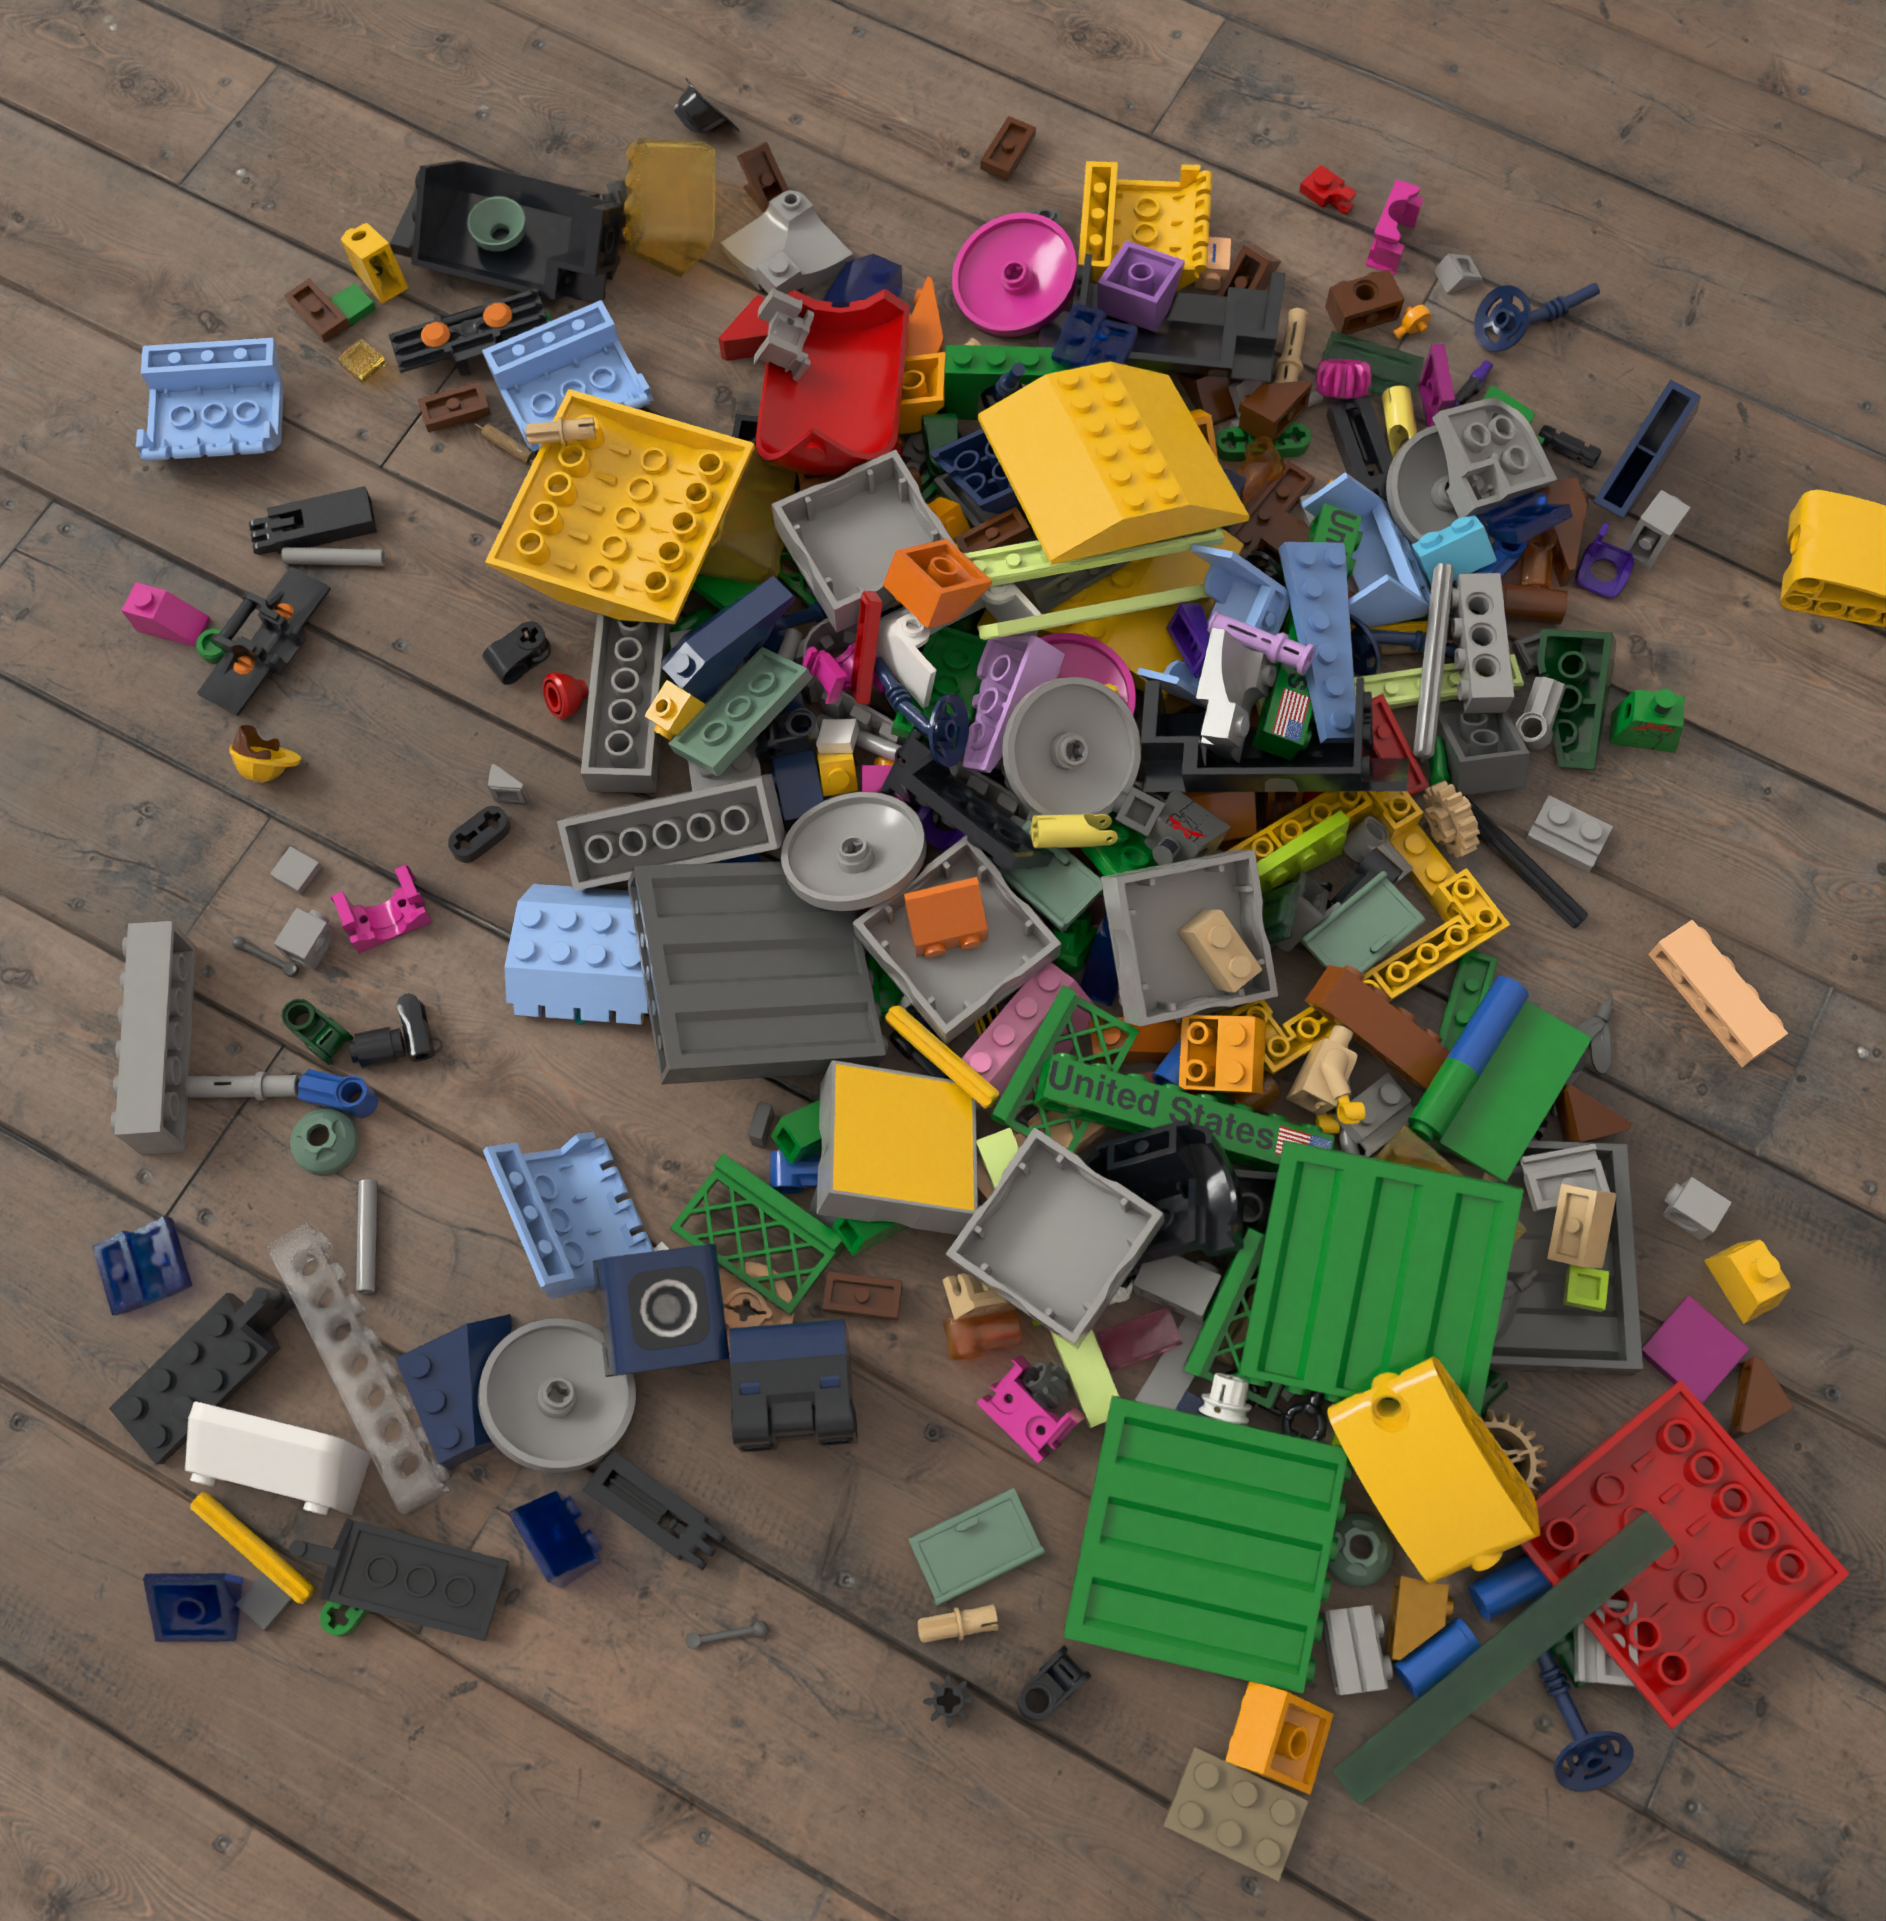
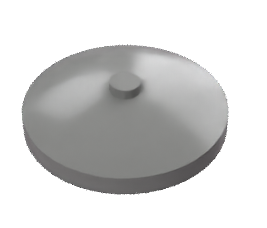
[1386,425,1517,545]
[1002,677,1141,815]
[781,792,927,911]
[478,1318,636,1473]

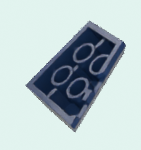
[929,429,1027,519]
[395,1314,512,1470]

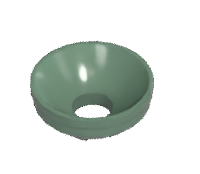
[467,197,526,251]
[290,1109,360,1175]
[1327,1512,1393,1587]

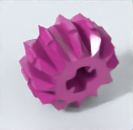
[1315,358,1371,399]

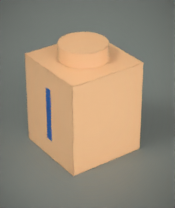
[1194,237,1231,290]

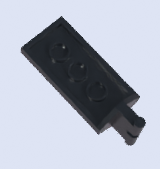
[881,726,1055,871]
[109,1287,299,1464]
[289,1518,509,1641]

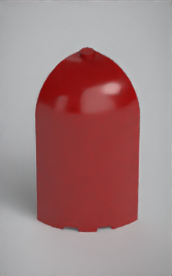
[756,289,910,475]

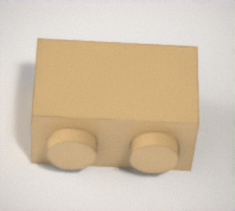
[1177,909,1263,992]

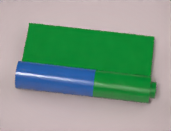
[1408,976,1592,1184]

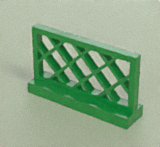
[989,985,1140,1153]
[670,1153,845,1316]
[1184,1226,1281,1409]

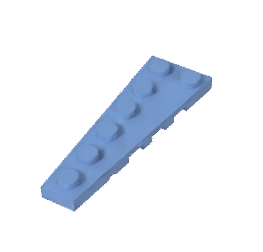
[1278,542,1356,743]

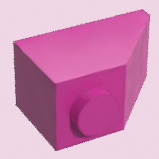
[121,582,211,647]

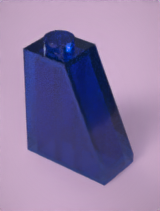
[1080,912,1119,1007]

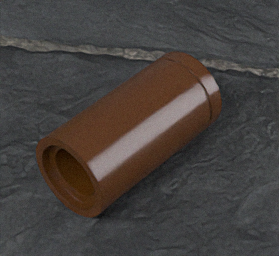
[1501,582,1568,625]

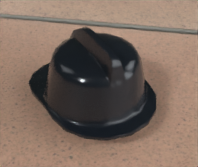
[674,77,740,134]

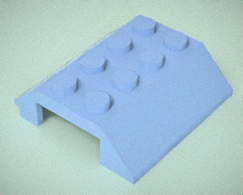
[482,300,654,452]
[136,338,284,461]
[504,884,649,1025]
[483,1132,655,1299]

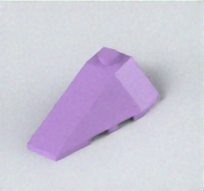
[963,635,1065,773]

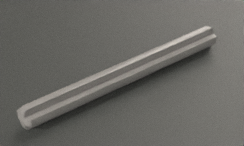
[1413,563,1454,759]

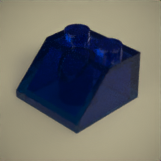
[822,254,903,308]
[508,1490,602,1589]

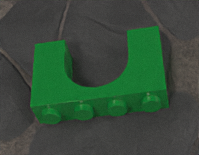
[945,345,1079,420]
[771,1099,908,1256]

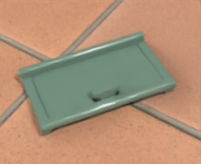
[988,819,1103,933]
[1300,871,1426,974]
[908,1488,1046,1606]

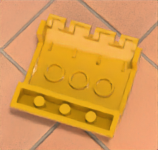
[1078,161,1212,292]

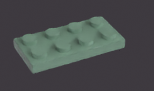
[669,647,813,777]

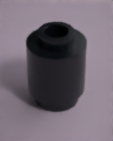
[349,1026,406,1069]

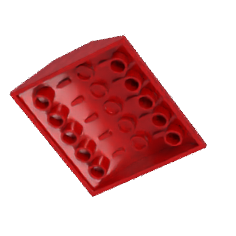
[1519,1380,1850,1729]

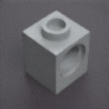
[274,908,336,971]
[1662,1177,1732,1241]

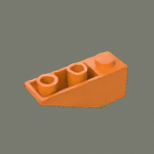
[905,276,944,357]

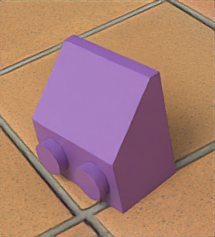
[1097,240,1185,332]

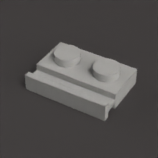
[1525,795,1613,873]
[1333,1073,1414,1157]
[1519,1144,1610,1213]
[1574,1597,1638,1687]

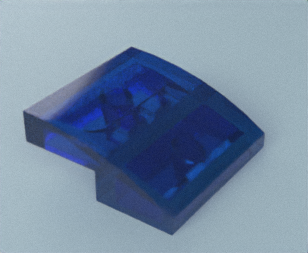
[1051,303,1138,370]
[1476,491,1573,544]
[92,1216,193,1316]

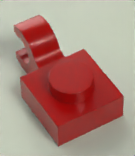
[1299,165,1357,215]

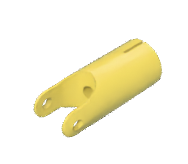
[1381,386,1417,458]
[1031,814,1118,848]

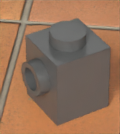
[1112,787,1165,837]

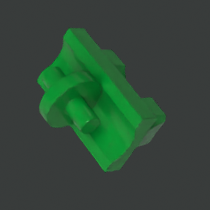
[1054,911,1100,973]

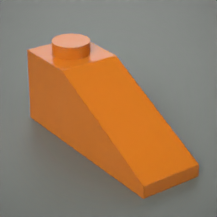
[1087,1017,1182,1065]

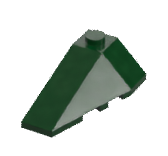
[1537,629,1617,771]

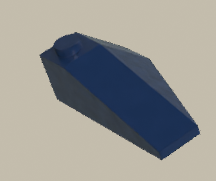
[662,576,797,703]

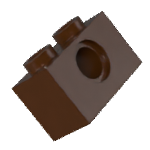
[1325,269,1405,337]

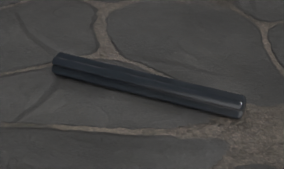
[1463,795,1588,928]

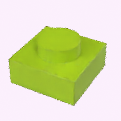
[1563,1264,1609,1312]

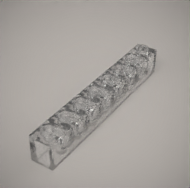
[266,1222,450,1516]

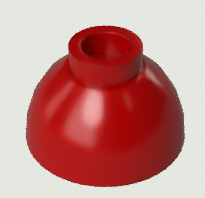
[543,672,588,720]

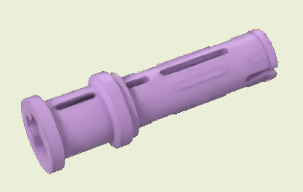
[1207,611,1316,675]

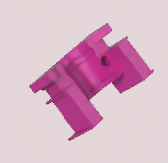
[1365,179,1424,275]
[802,644,896,704]
[330,864,432,953]
[977,1355,1086,1464]

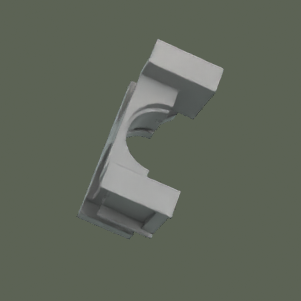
[754,287,814,382]

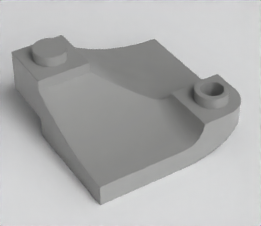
[720,191,854,295]
[1432,398,1558,518]
[1196,628,1277,763]

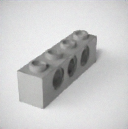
[1450,573,1514,713]

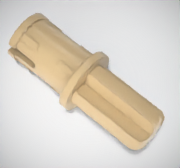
[526,417,596,445]
[917,1604,998,1642]

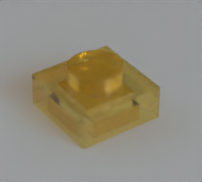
[337,338,386,384]

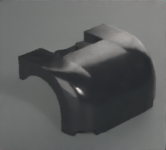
[1084,1120,1244,1277]

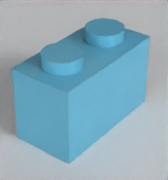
[1411,515,1497,587]

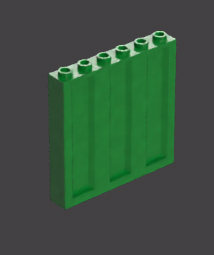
[1239,1140,1524,1417]
[1064,1395,1353,1693]

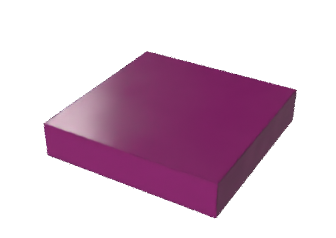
[1418,344,1455,428]
[1642,1295,1750,1404]

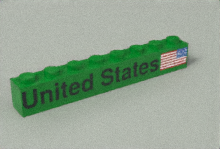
[1252,503,1363,761]
[1034,1053,1335,1173]

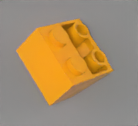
[1179,1015,1266,1095]

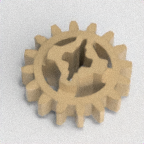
[1423,781,1480,858]

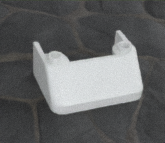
[876,583,1041,708]
[185,1402,372,1516]

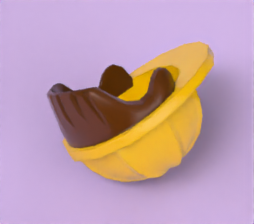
[229,725,301,783]

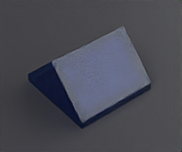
[143,1573,243,1642]

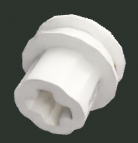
[1199,1373,1252,1424]

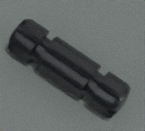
[1538,424,1602,467]

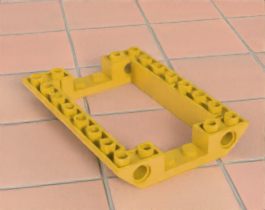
[1216,791,1510,1075]

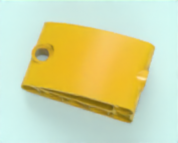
[1780,490,1886,628]
[1327,1357,1540,1584]

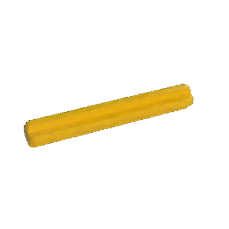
[885,1006,1000,1108]
[190,1492,316,1604]

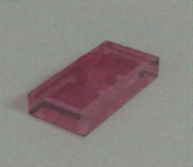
[1097,1306,1183,1371]

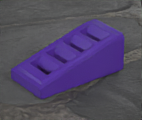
[1166,603,1210,678]

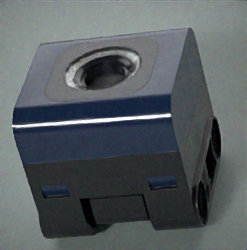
[592,1244,730,1377]
[729,1319,858,1453]

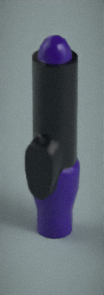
[1452,360,1493,408]

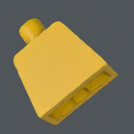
[340,223,408,304]
[1704,1239,1791,1324]

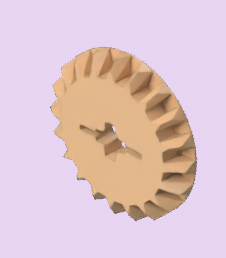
[719,1262,794,1356]

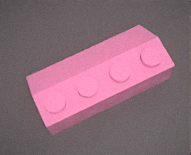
[961,963,1094,1119]

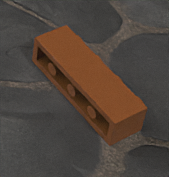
[1305,965,1450,1089]

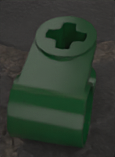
[921,413,958,479]
[281,999,354,1065]

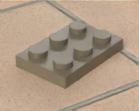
[1162,1747,1309,1882]

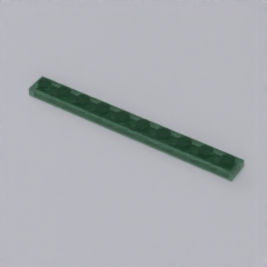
[1332,1510,1676,1806]

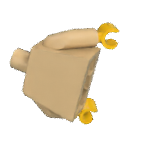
[1286,1025,1366,1134]

